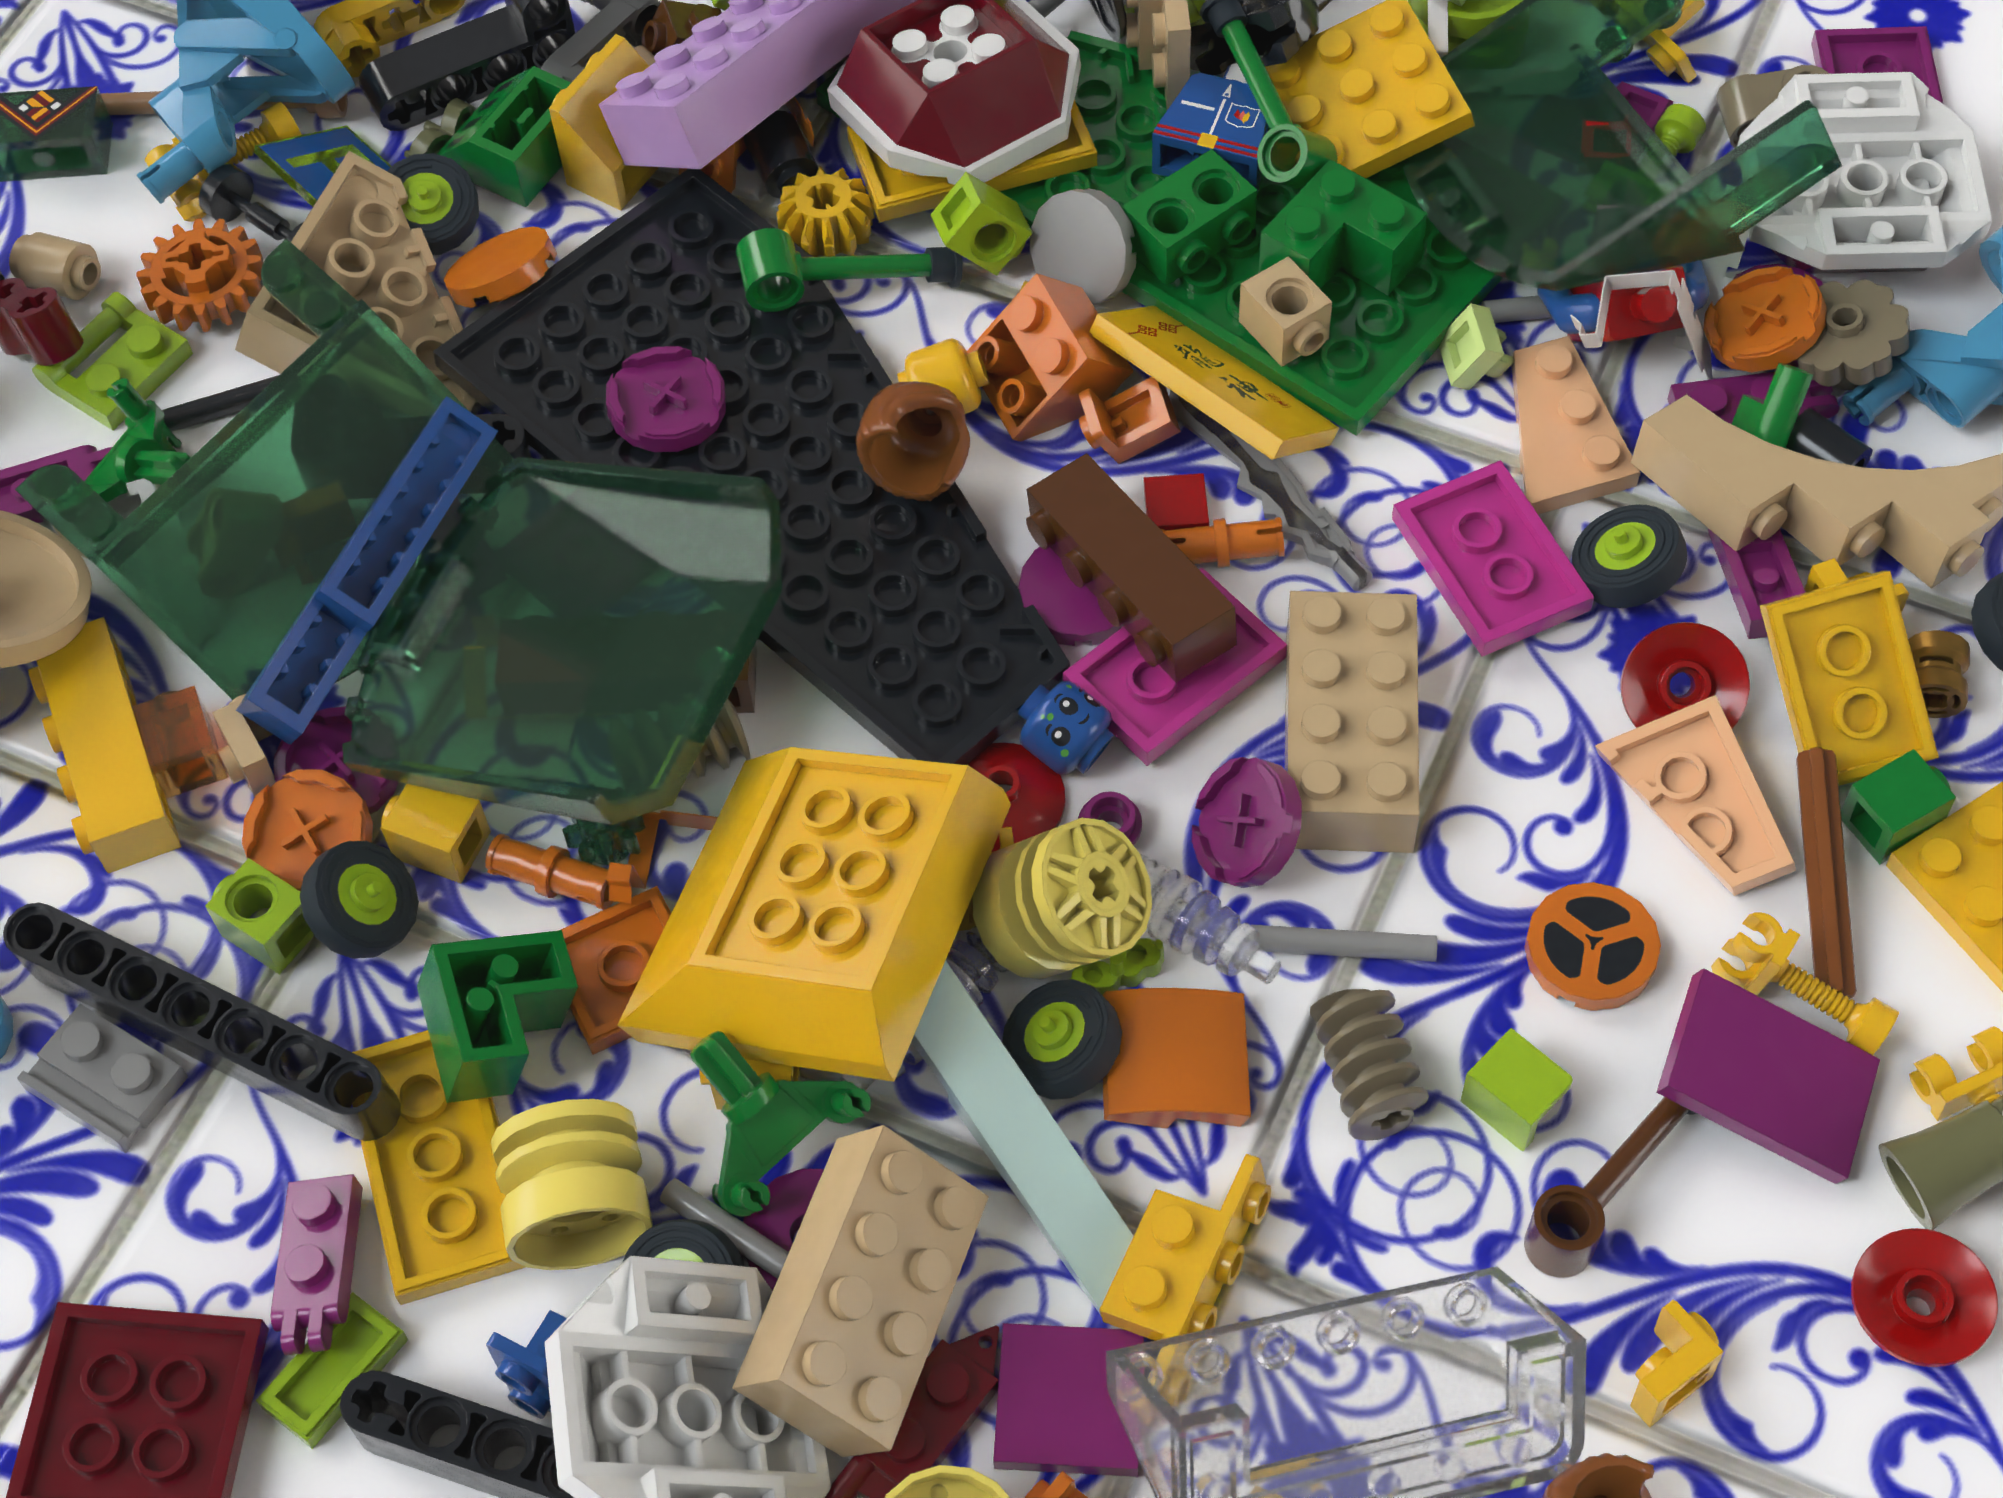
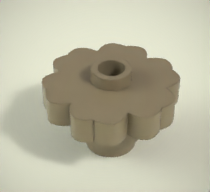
[1795,279,1910,390]

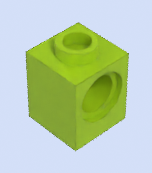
[930,172,1033,276]
[205,858,314,975]

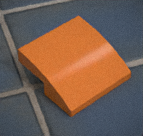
[1102,988,1251,1129]

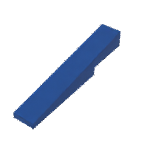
[236,396,498,745]

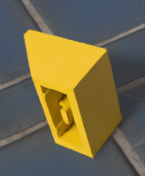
[549,34,659,211]

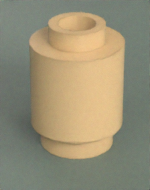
[9,232,101,300]

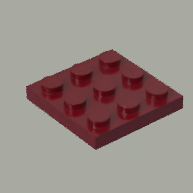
[6,1302,269,1498]

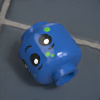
[1018,681,1115,775]

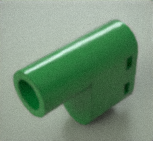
[1732,363,1814,448]

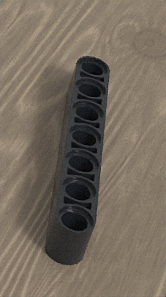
[3,902,401,1141]

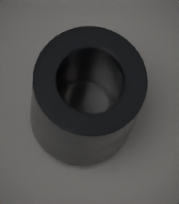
[744,110,819,199]
[1786,408,1873,468]

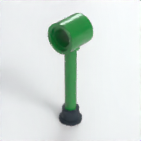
[1200,0,1338,190]
[736,228,963,312]

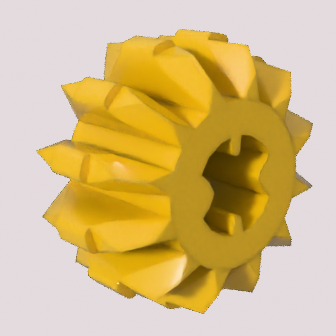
[776,166,875,257]

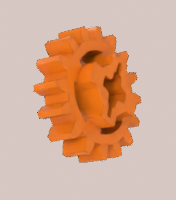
[136,218,268,332]

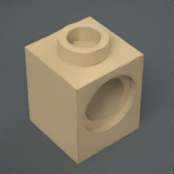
[1239,256,1332,367]

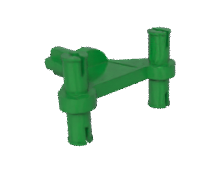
[34,378,194,546]
[690,1031,871,1217]

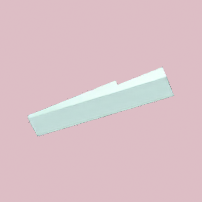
[911,960,1134,1315]

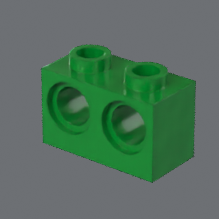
[1122,149,1257,286]

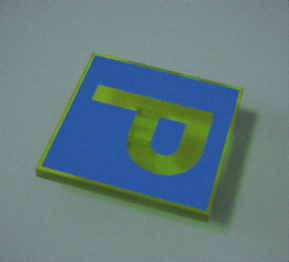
[254,125,392,207]

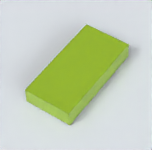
[256,1292,408,1449]

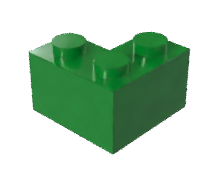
[1259,159,1428,296]
[417,930,578,1103]

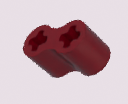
[0,278,84,366]

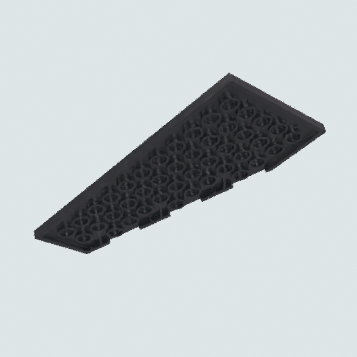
[433,169,1070,765]

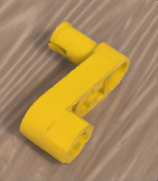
[314,0,466,78]

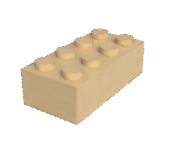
[1285,591,1420,853]
[732,1125,989,1457]

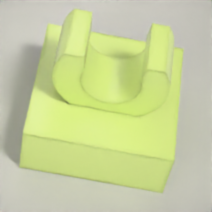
[1439,303,1514,390]

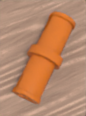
[1161,517,1285,568]
[485,834,613,910]

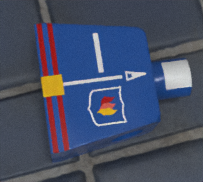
[1152,63,1269,194]

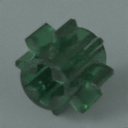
[562,787,646,865]

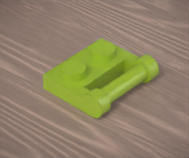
[32,292,193,431]

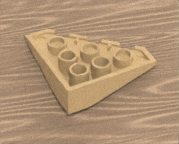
[235,151,477,417]

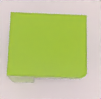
[1460,1028,1573,1151]

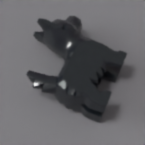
[1190,0,1332,76]

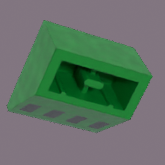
[437,66,571,207]

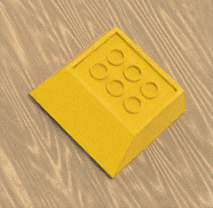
[617,747,1011,1082]

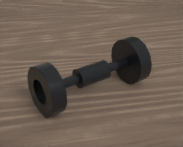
[199,164,303,255]

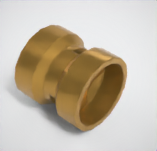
[1908,630,1970,718]

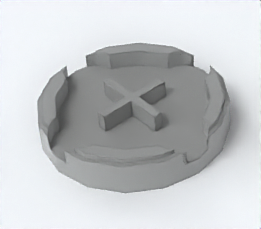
[1030,188,1137,304]

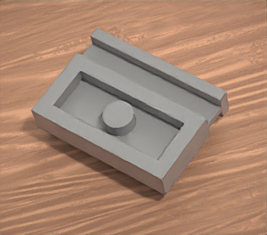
[17,1003,188,1153]

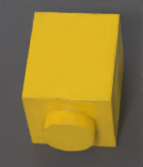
[380,775,491,884]

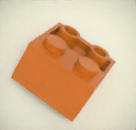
[967,273,1134,442]

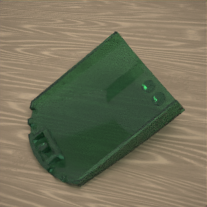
[343,457,782,825]

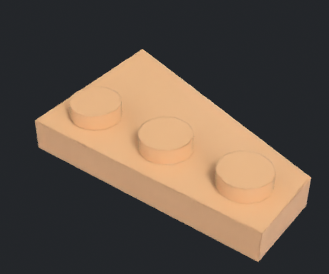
[1511,336,1640,515]
[1595,695,1796,896]

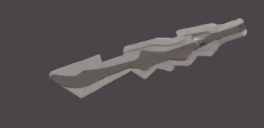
[1169,390,1373,591]

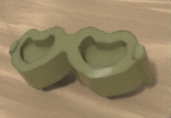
[404,98,476,158]

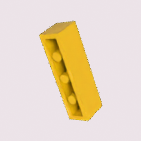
[28,617,182,873]

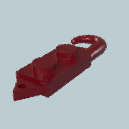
[825,1325,1000,1498]

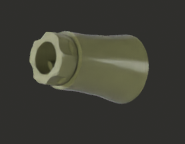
[1878,1095,2003,1230]

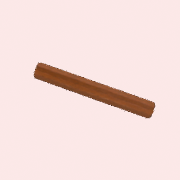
[1796,747,1857,999]

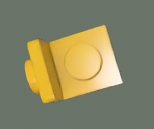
[1630,1299,1724,1428]

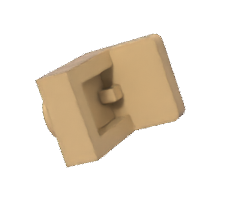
[212,694,276,797]

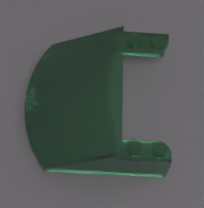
[1403,0,1842,291]
[15,239,515,700]

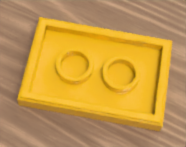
[1760,571,1939,786]

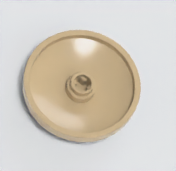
[0,510,92,668]

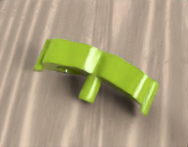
[1069,938,1164,995]

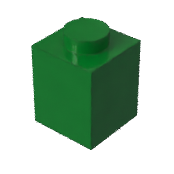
[1841,749,1956,865]

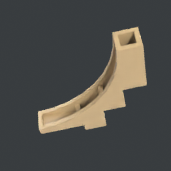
[1631,394,2003,589]

